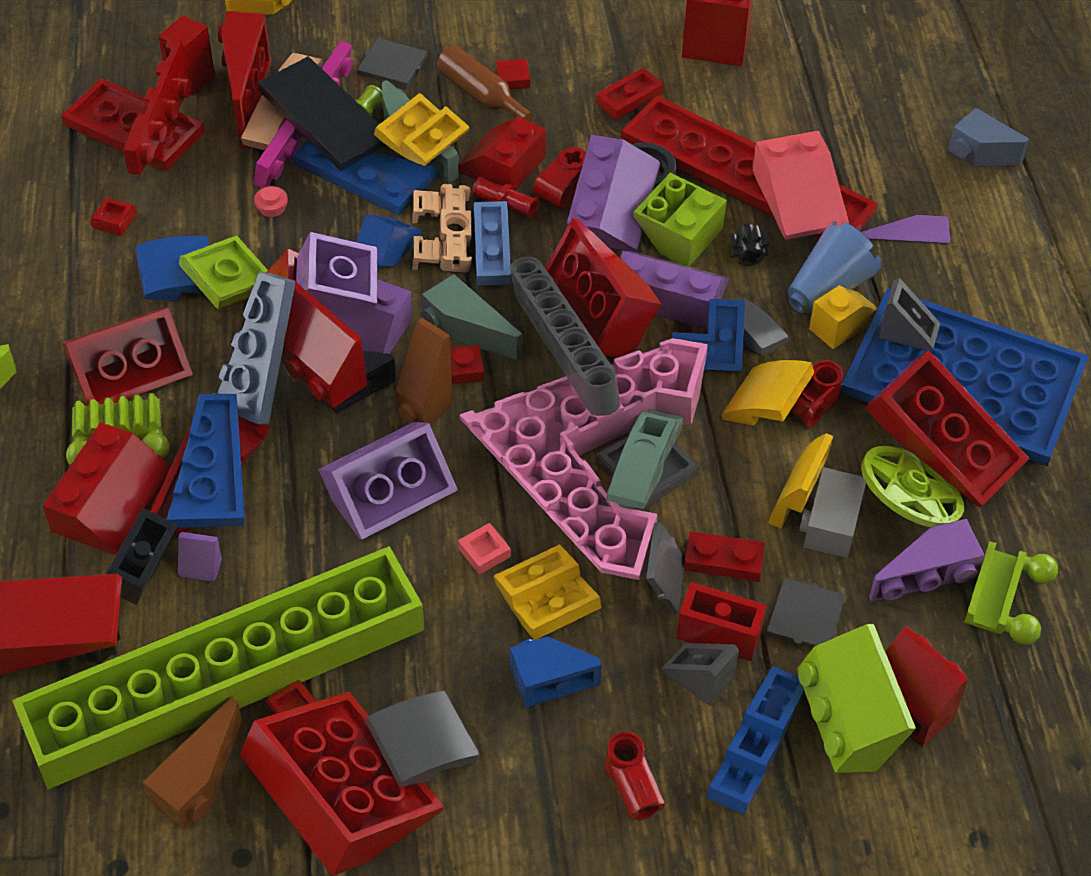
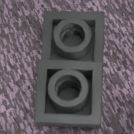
[735,297,789,355]

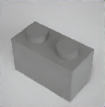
[799,467,866,558]

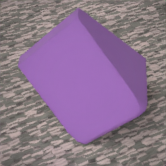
[178,532,222,581]

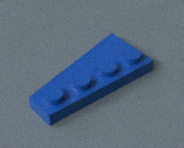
[293,140,437,216]
[167,394,245,528]

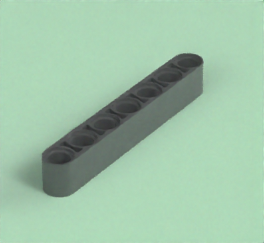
[510,257,620,416]

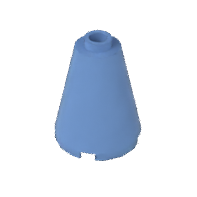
[788,221,881,314]

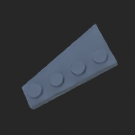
[212,272,296,424]

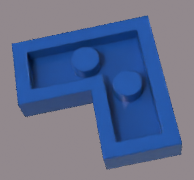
[672,299,745,371]

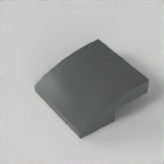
[365,691,480,787]

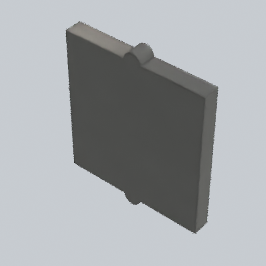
[357,38,427,88]
[646,522,685,614]
[766,577,845,649]

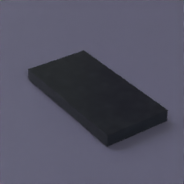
[258,56,386,171]

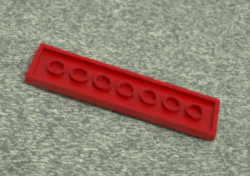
[621,95,878,239]

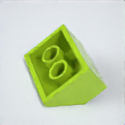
[796,624,916,773]

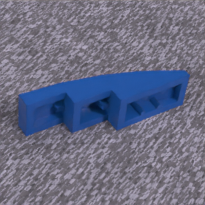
[706,666,805,815]

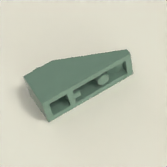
[421,274,522,360]

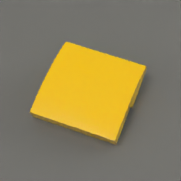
[374,93,470,166]
[721,360,814,426]
[768,433,833,529]
[494,544,602,640]

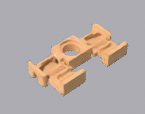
[412,184,472,272]

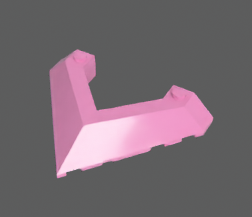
[460,338,708,580]

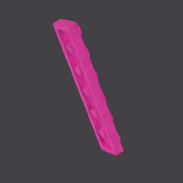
[254,41,354,188]

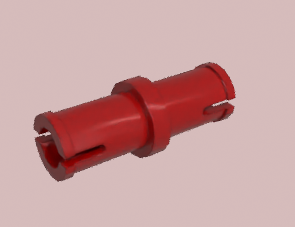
[472,177,540,218]

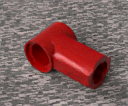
[604,731,665,821]

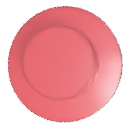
[254,186,288,217]

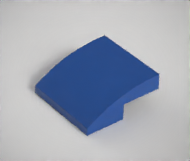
[135,236,209,301]

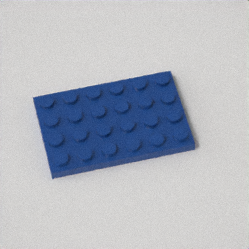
[840,288,1089,466]

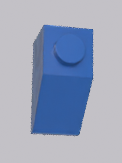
[356,214,423,270]
[510,637,602,708]

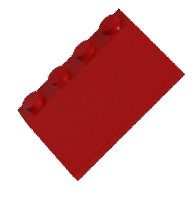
[239,692,444,876]

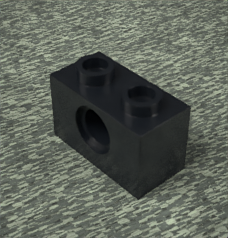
[106,508,178,605]

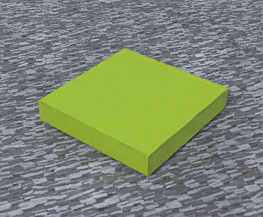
[179,235,268,309]

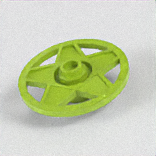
[861,446,964,527]

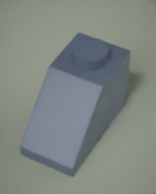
[948,108,1029,166]

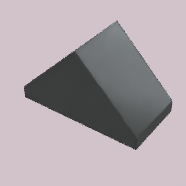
[879,278,940,350]
[661,643,739,706]

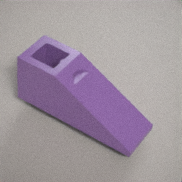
[869,519,985,602]

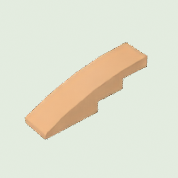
[241,53,323,150]

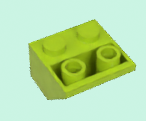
[633,173,727,267]

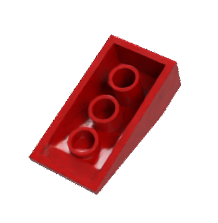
[218,11,271,148]
[545,218,662,358]
[865,350,1029,507]
[0,574,122,675]

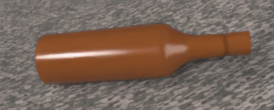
[437,45,533,121]

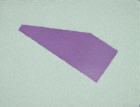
[861,215,950,243]

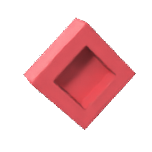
[458,523,511,575]

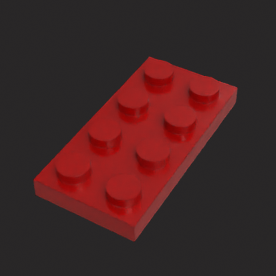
[61,78,205,171]

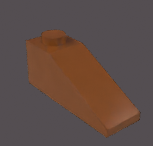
[396,318,453,425]
[143,697,242,830]

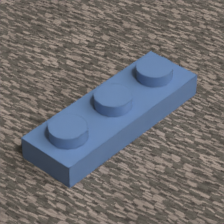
[474,201,511,285]

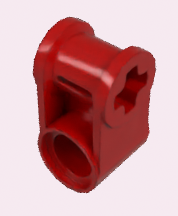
[533,147,586,210]
[790,360,843,428]

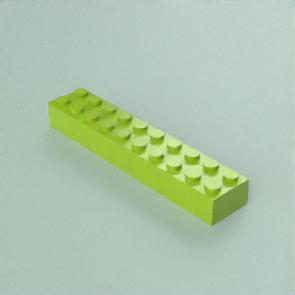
[12,546,424,790]

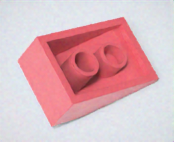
[752,131,849,240]

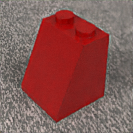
[682,0,753,66]

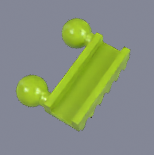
[66,393,170,465]
[964,541,1058,645]

